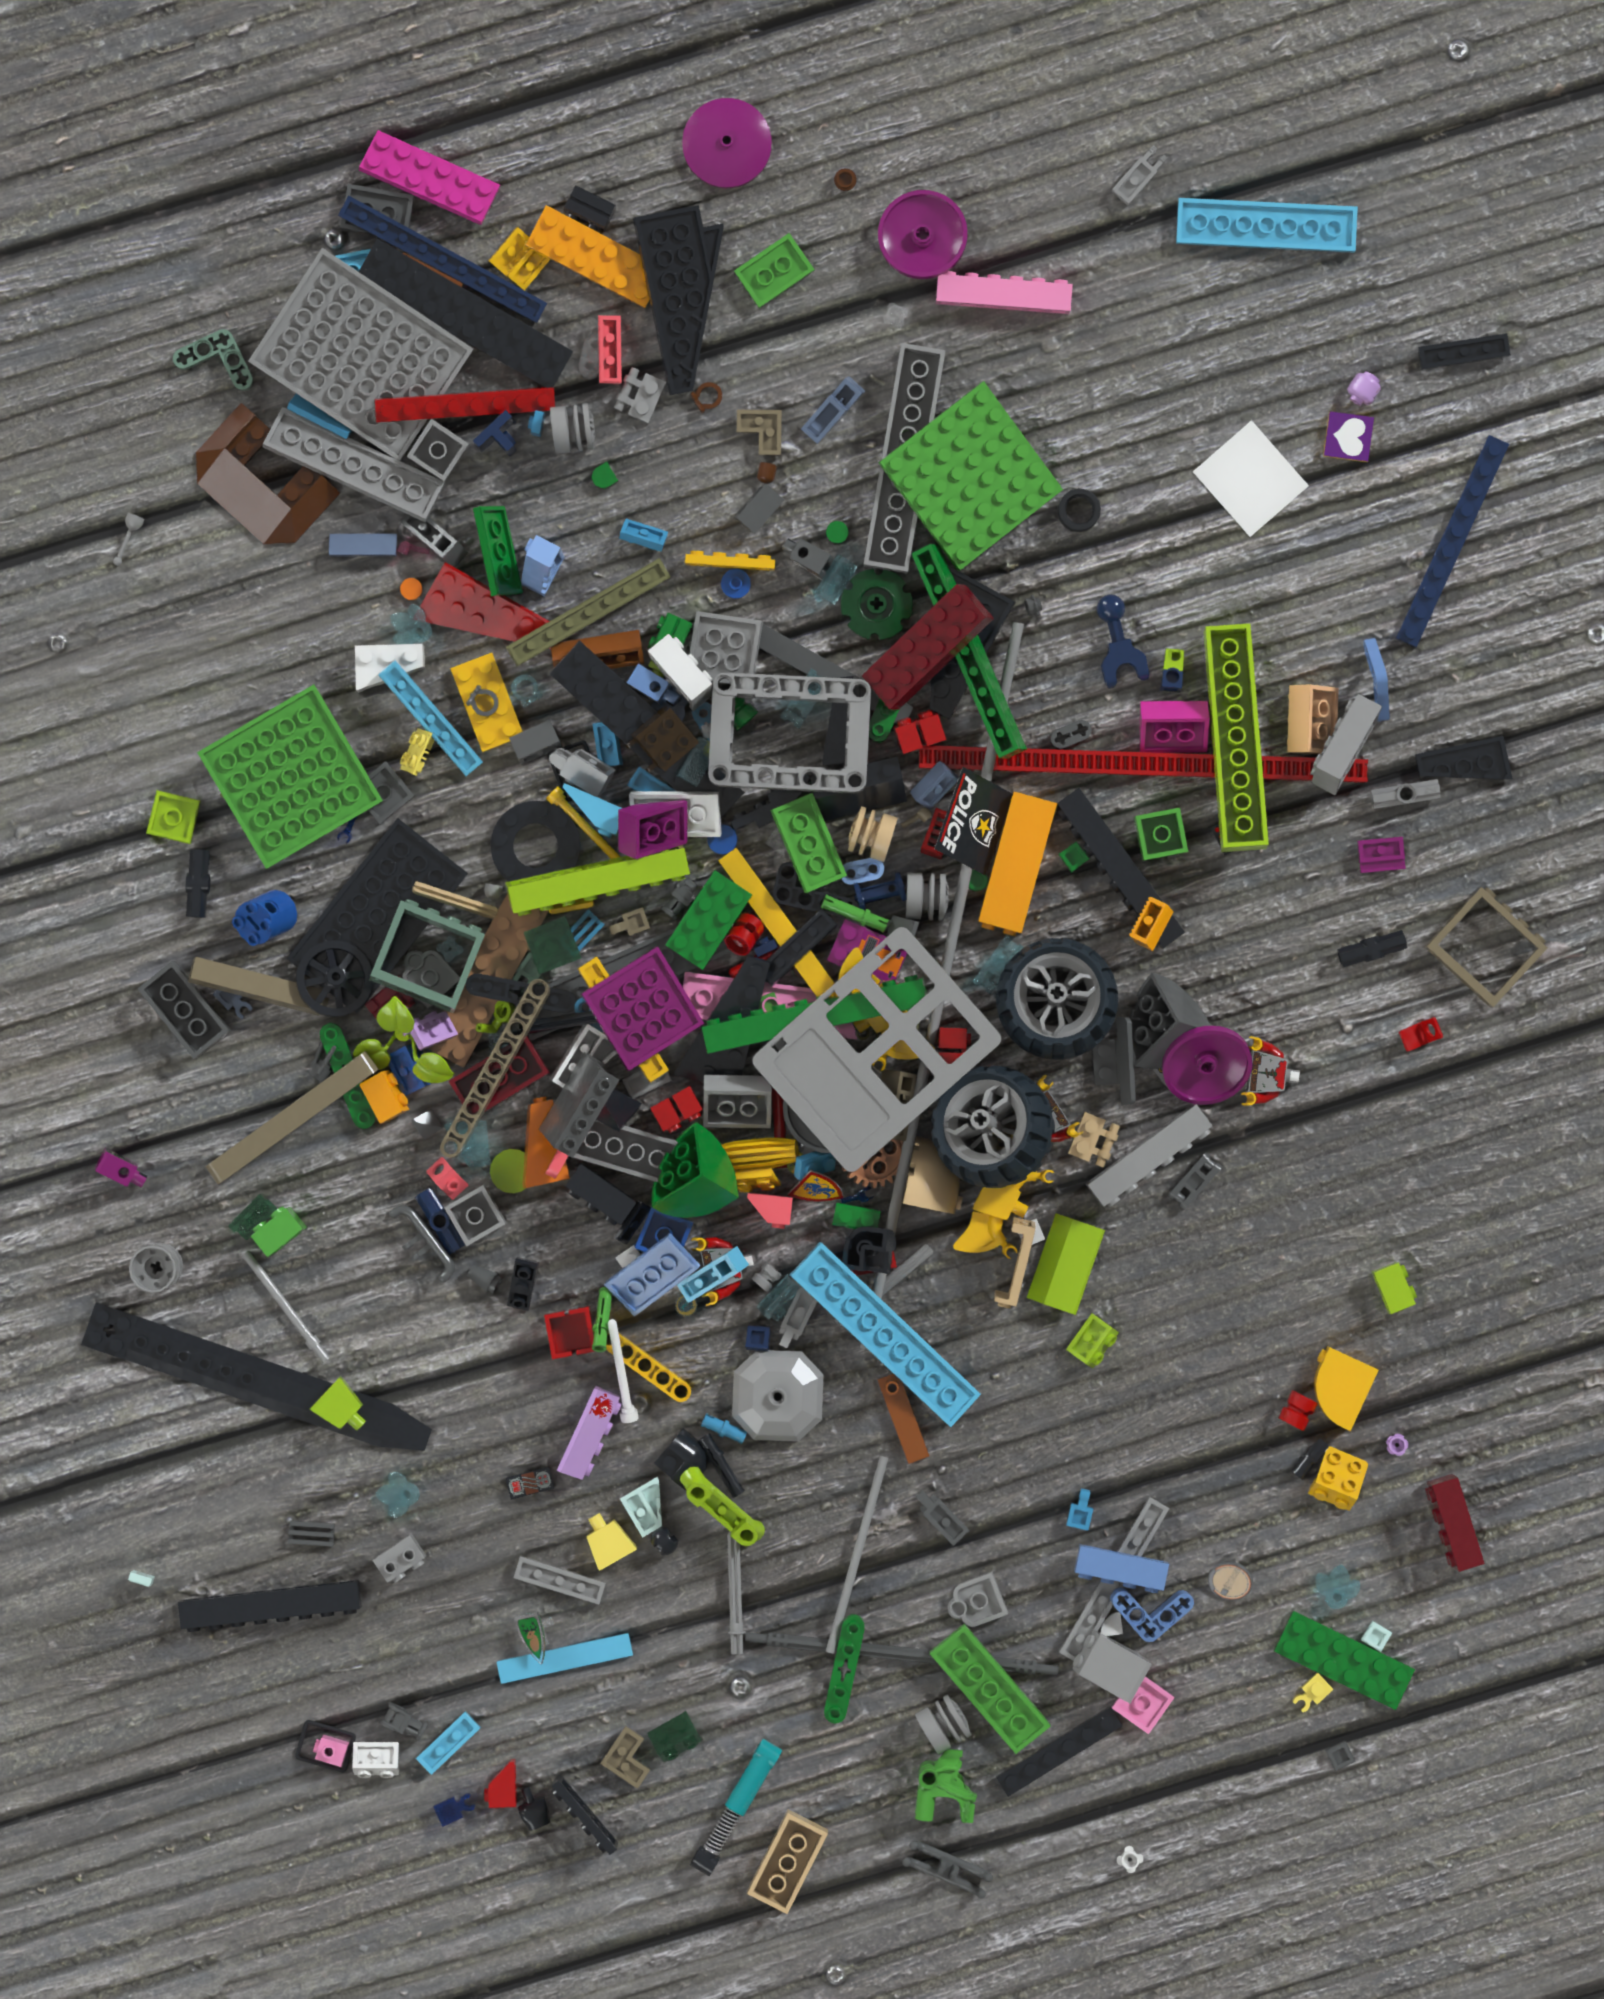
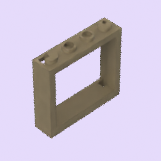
[1424,887,1548,1008]

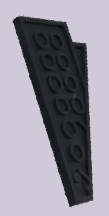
[633,205,724,395]

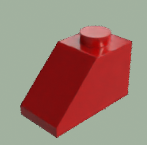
[484,1759,517,1808]

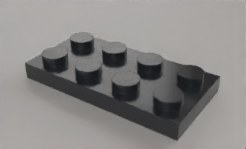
[552,1774,619,1855]

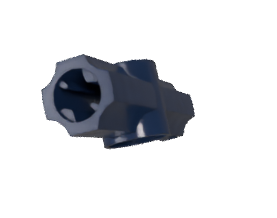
[415,1187,465,1255]

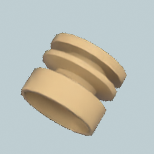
[848,806,898,862]

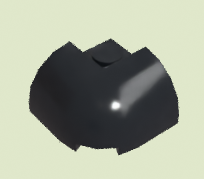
[842,1226,896,1274]
[654,1428,708,1490]

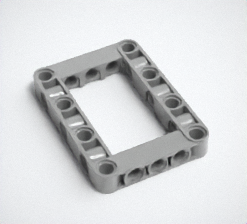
[708,673,871,794]

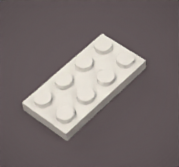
[629,791,722,837]

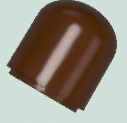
[757,462,777,484]

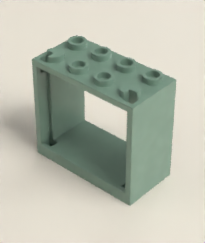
[370,899,485,1014]

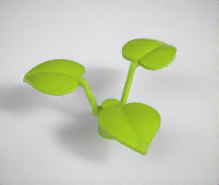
[353,996,454,1083]

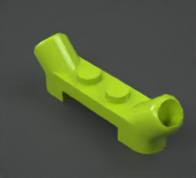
[680,1467,765,1546]

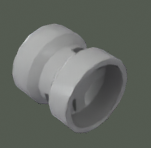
[751,1261,782,1292]

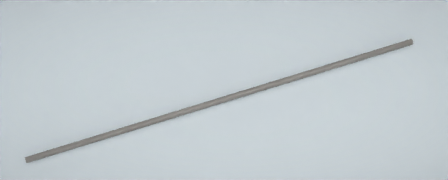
[860,622,1024,1350]

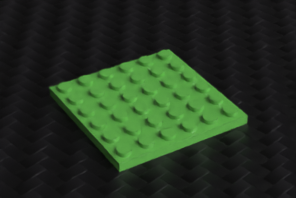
[878,381,1063,571]
[197,684,383,869]

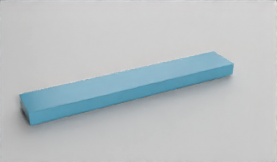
[378,660,483,776]
[497,1633,633,1684]

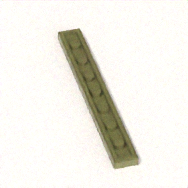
[505,558,671,667]

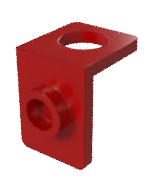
[1399,1017,1443,1052]

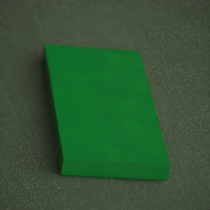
[473,506,523,596]

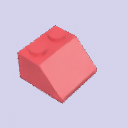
[747,1192,793,1229]

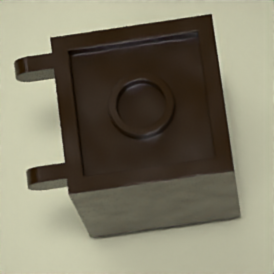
[625,706,699,773]

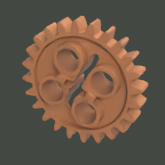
[842,1139,903,1188]

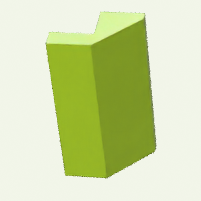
[1027,1213,1105,1315]

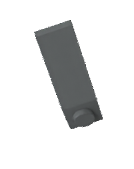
[401,515,468,567]

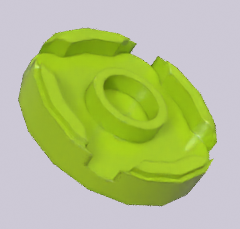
[490,1149,526,1193]

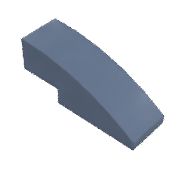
[801,376,865,444]

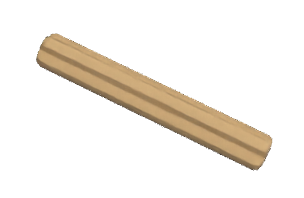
[412,882,498,919]

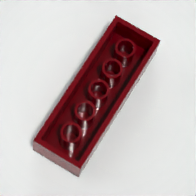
[862,584,994,710]

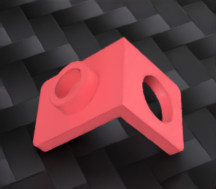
[426,1157,468,1200]

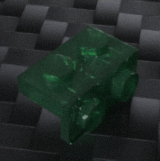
[647,1711,703,1762]

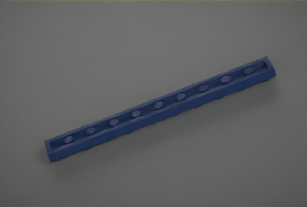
[338,195,547,323]
[1395,435,1509,648]

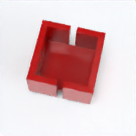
[893,710,946,754]
[938,1027,971,1064]
[650,1086,703,1133]
[544,1306,595,1359]

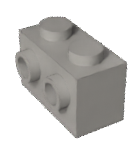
[372,1533,426,1583]

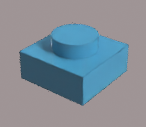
[528,410,545,437]

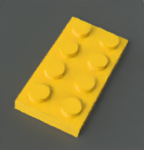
[450,653,523,752]

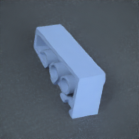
[521,535,565,596]

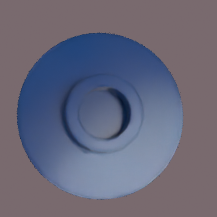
[721,569,751,599]
[707,824,737,854]

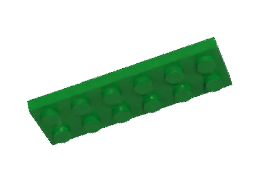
[1273,1610,1415,1710]

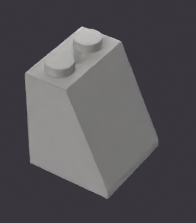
[1072,1630,1152,1703]

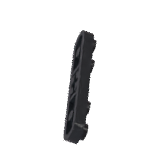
[466,973,577,1013]

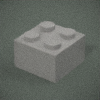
[407,419,470,482]
[444,1184,507,1247]

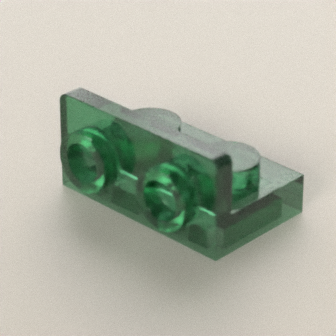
[228,1193,277,1240]

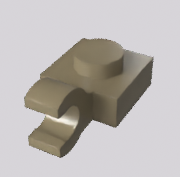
[609,907,650,936]

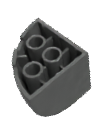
[1129,973,1211,1069]

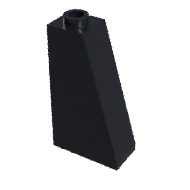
[822,676,868,765]

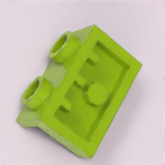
[1066,1313,1119,1368]

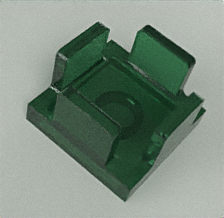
[523,916,581,975]

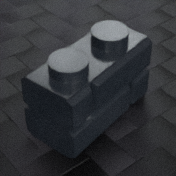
[564,185,616,232]

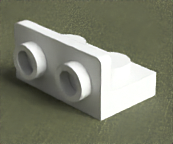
[352,1742,399,1778]

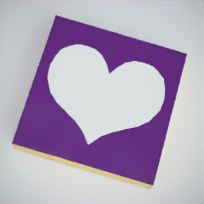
[1323,411,1374,462]

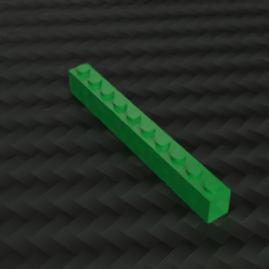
[911,544,1027,759]
[702,974,927,1054]

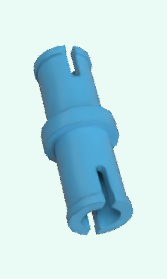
[701,1413,747,1444]

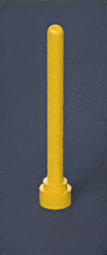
[546,786,621,859]

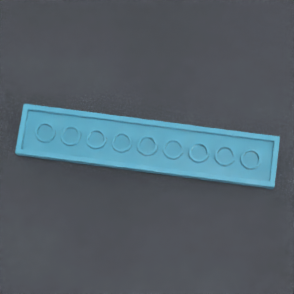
[790,1242,981,1427]

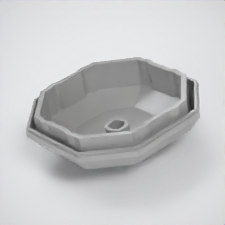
[732,1350,824,1441]

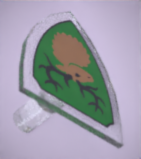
[513,1612,554,1664]

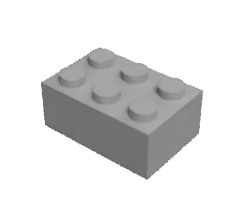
[703,1075,772,1128]

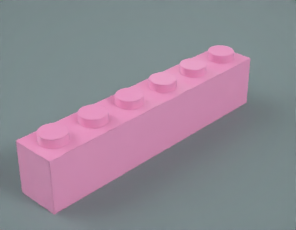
[936,271,1073,314]

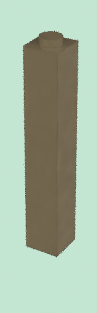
[188,957,329,1016]

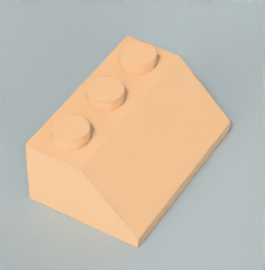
[1287,684,1339,755]

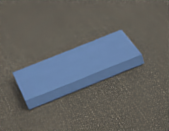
[604,1233,700,1317]

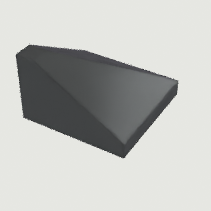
[412,1109,443,1139]

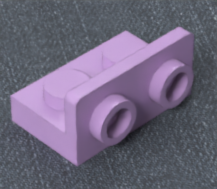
[403,1011,458,1051]

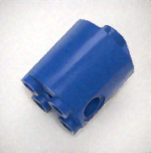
[232,890,297,946]

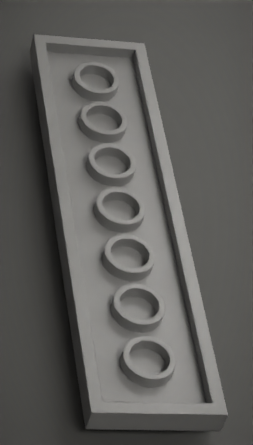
[263,407,445,522]

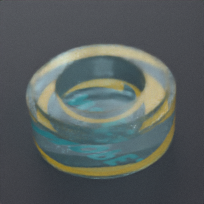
[675,1295,698,1317]

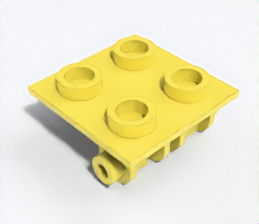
[400,728,435,776]

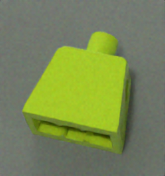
[310,1376,366,1431]

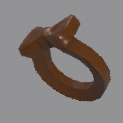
[690,382,722,413]

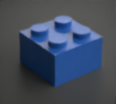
[635,1207,694,1252]

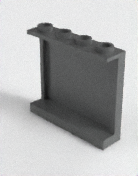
[539,1052,619,1158]

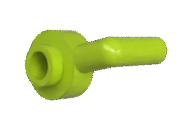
[476,1001,516,1033]

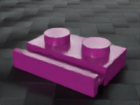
[1357,837,1406,873]

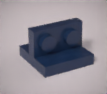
[473,410,516,457]

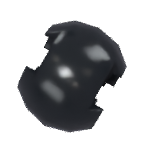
[650,1527,678,1555]

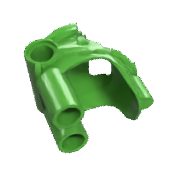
[915,1749,977,1823]

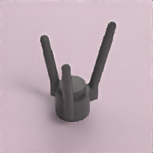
[309,1041,354,1082]

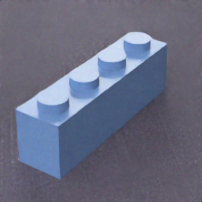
[1074,1544,1169,1593]

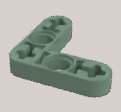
[173,329,254,391]

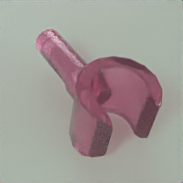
[397,541,430,556]

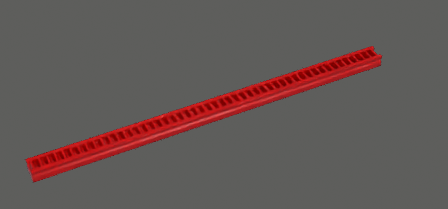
[919,745,1368,783]

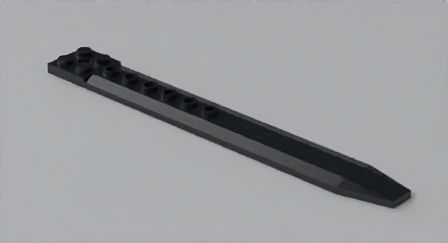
[81,1302,432,1451]

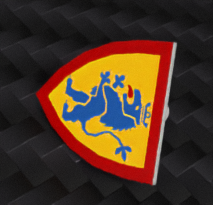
[787,1170,844,1202]

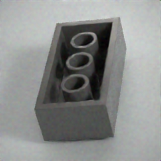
[138,961,232,1059]

